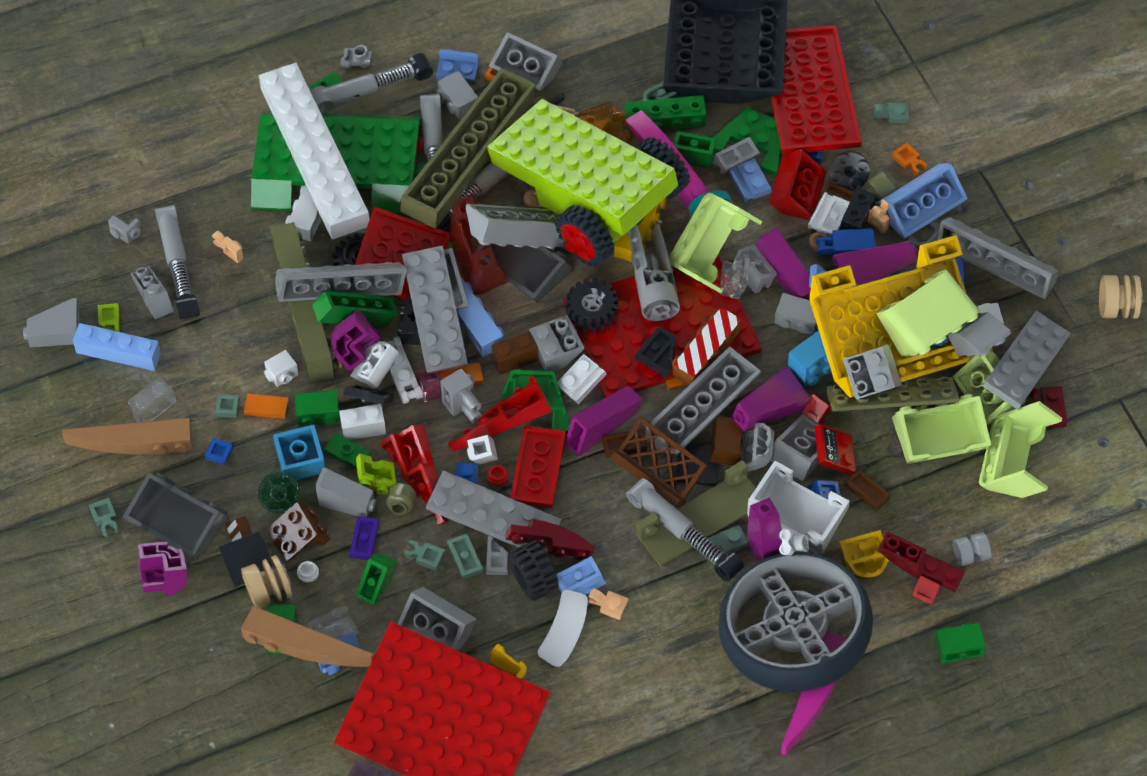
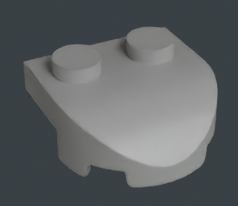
[740,423,774,472]

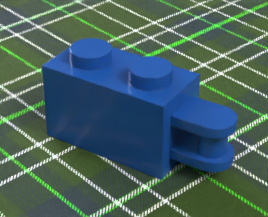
[816,229,875,262]

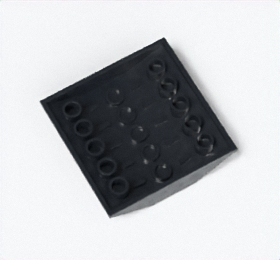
[663,0,788,104]

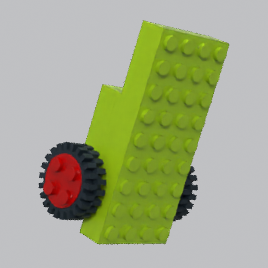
[487,99,690,267]

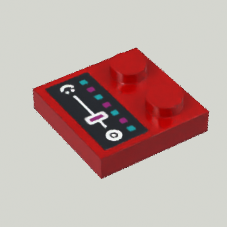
[815,424,856,475]

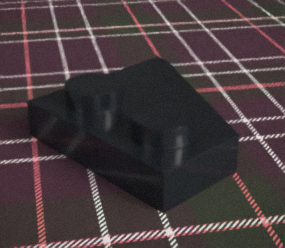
[635,326,676,379]

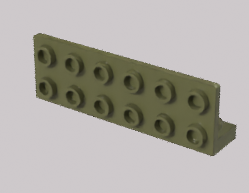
[827,377,959,412]
[636,460,756,566]

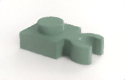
[89,498,119,537]
[404,540,445,571]

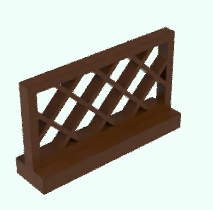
[610,417,708,508]

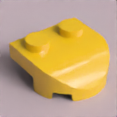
[838,530,889,578]

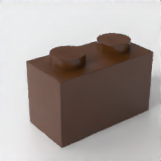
[491,331,538,375]
[710,415,744,466]

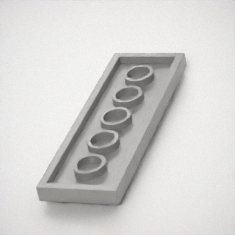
[402,246,468,374]
[982,311,1071,410]
[426,470,562,553]

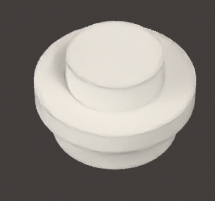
[297,561,319,583]

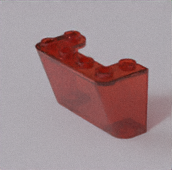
[449,195,509,295]

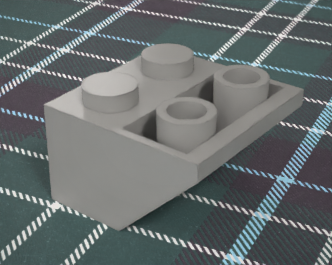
[948,312,1012,357]
[529,315,584,371]
[843,345,902,400]

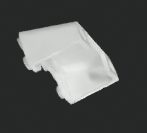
[747,461,850,556]

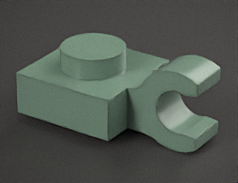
[874,103,909,124]

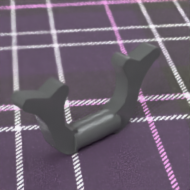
[902,220,940,249]

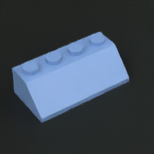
[877,163,968,238]

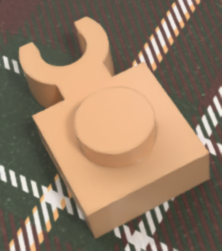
[212,230,244,263]

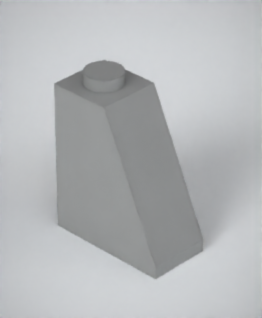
[23,298,80,348]
[316,468,376,518]

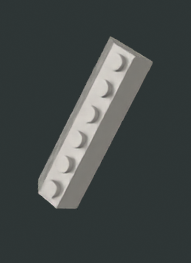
[466,204,567,250]
[938,217,1059,299]
[275,262,407,302]
[645,347,761,454]

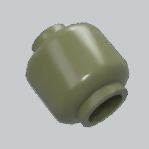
[866,171,897,201]
[386,483,416,515]

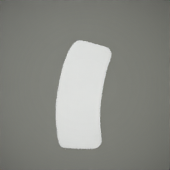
[538,590,588,667]

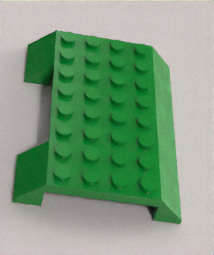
[251,110,422,216]

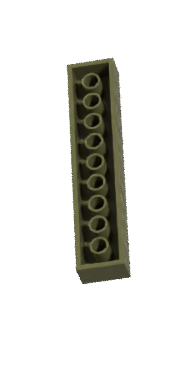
[400,68,536,229]

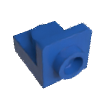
[806,480,841,503]

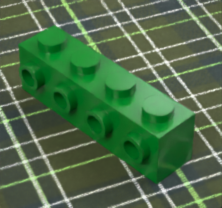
[624,95,706,133]
[312,291,398,328]

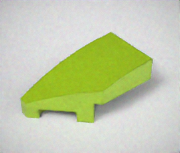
[98,303,120,332]

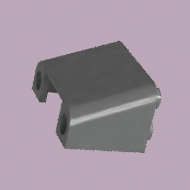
[474,243,573,303]
[123,472,229,560]

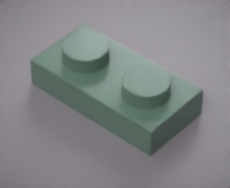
[707,525,749,562]
[447,533,483,580]

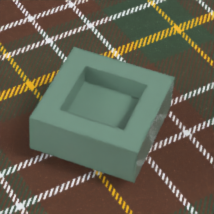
[215,394,240,418]

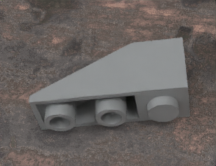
[131,266,174,319]

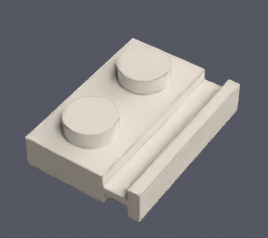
[808,192,850,237]
[557,354,607,404]

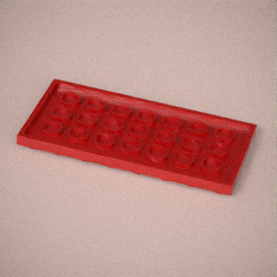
[771,25,862,154]

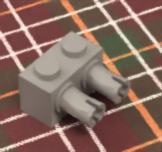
[440,368,482,424]

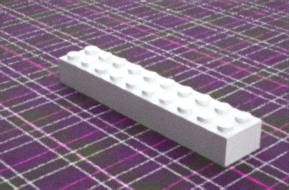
[259,63,369,240]

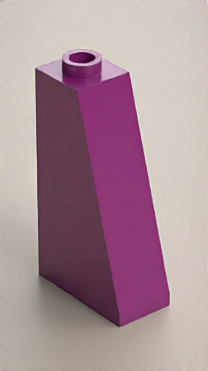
[755,227,811,300]
[832,241,919,287]
[733,367,810,431]
[565,386,642,457]
[747,497,782,562]

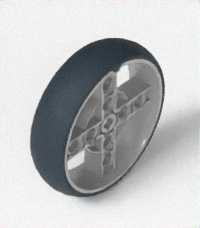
[718,552,873,692]

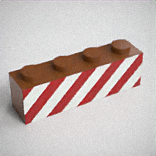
[672,307,742,385]

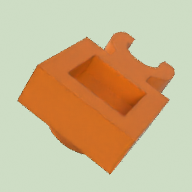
[892,142,927,177]

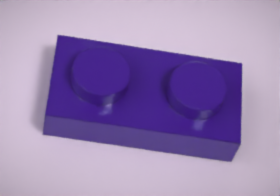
[350,516,379,560]

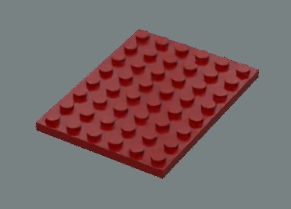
[563,255,762,398]
[333,621,552,776]

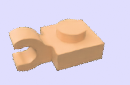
[868,199,890,234]
[588,588,629,620]

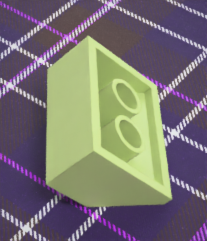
[953,352,1026,425]

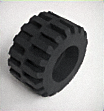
[509,540,559,601]

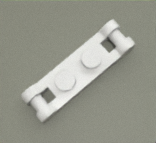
[381,336,423,404]

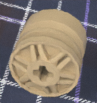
[1099,275,1143,319]
[241,555,293,609]

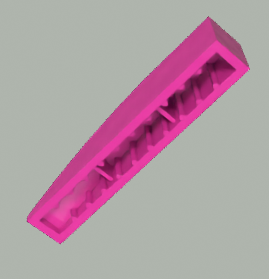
[625,111,709,210]
[781,631,848,755]

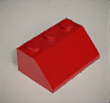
[769,149,827,220]

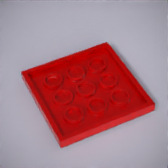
[355,207,451,300]

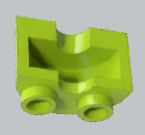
[356,454,397,495]

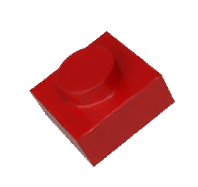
[802,394,832,424]
[912,575,941,605]

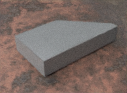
[486,536,509,575]

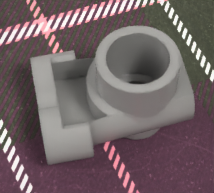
[341,45,374,68]

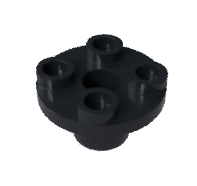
[830,151,870,191]

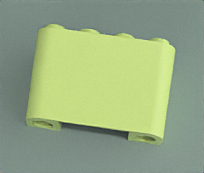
[876,270,980,357]
[892,394,991,464]

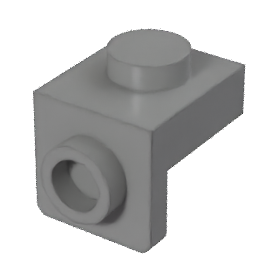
[108,215,142,244]

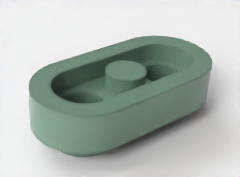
[643,81,679,101]

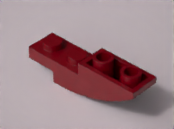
[505,519,595,560]
[878,532,965,593]

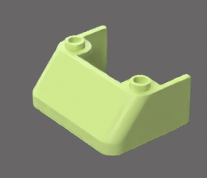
[669,193,762,293]
[979,401,1062,498]

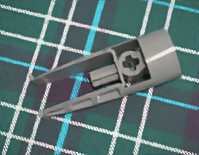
[627,220,680,321]

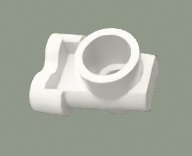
[779,529,809,556]

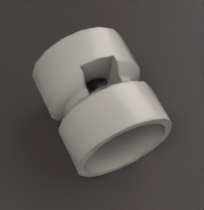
[953,532,991,567]

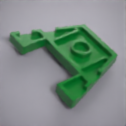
[713,108,781,177]
[499,370,570,434]

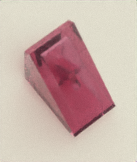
[416,371,442,402]

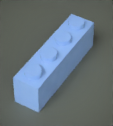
[456,277,505,358]
[73,323,161,371]

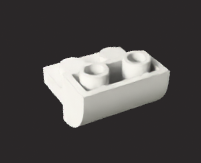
[350,341,399,389]

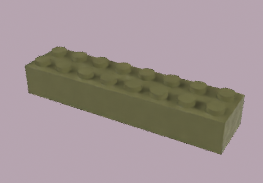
[270,222,337,384]

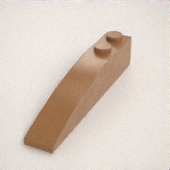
[62,418,193,455]
[241,606,373,667]

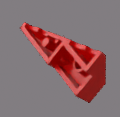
[448,376,552,452]
[379,425,449,525]

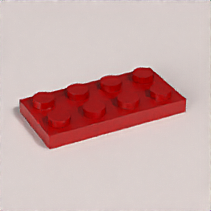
[510,425,566,508]

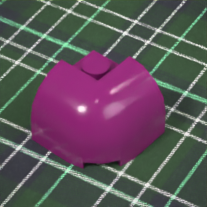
[331,310,381,371]
[138,542,187,597]

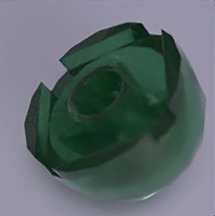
[257,471,301,514]

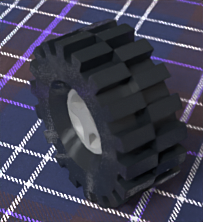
[566,278,618,333]

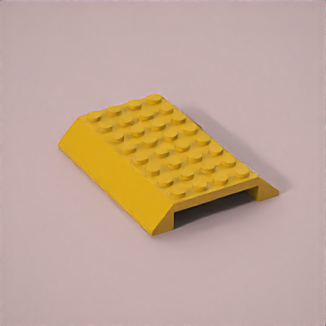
[809,235,993,398]

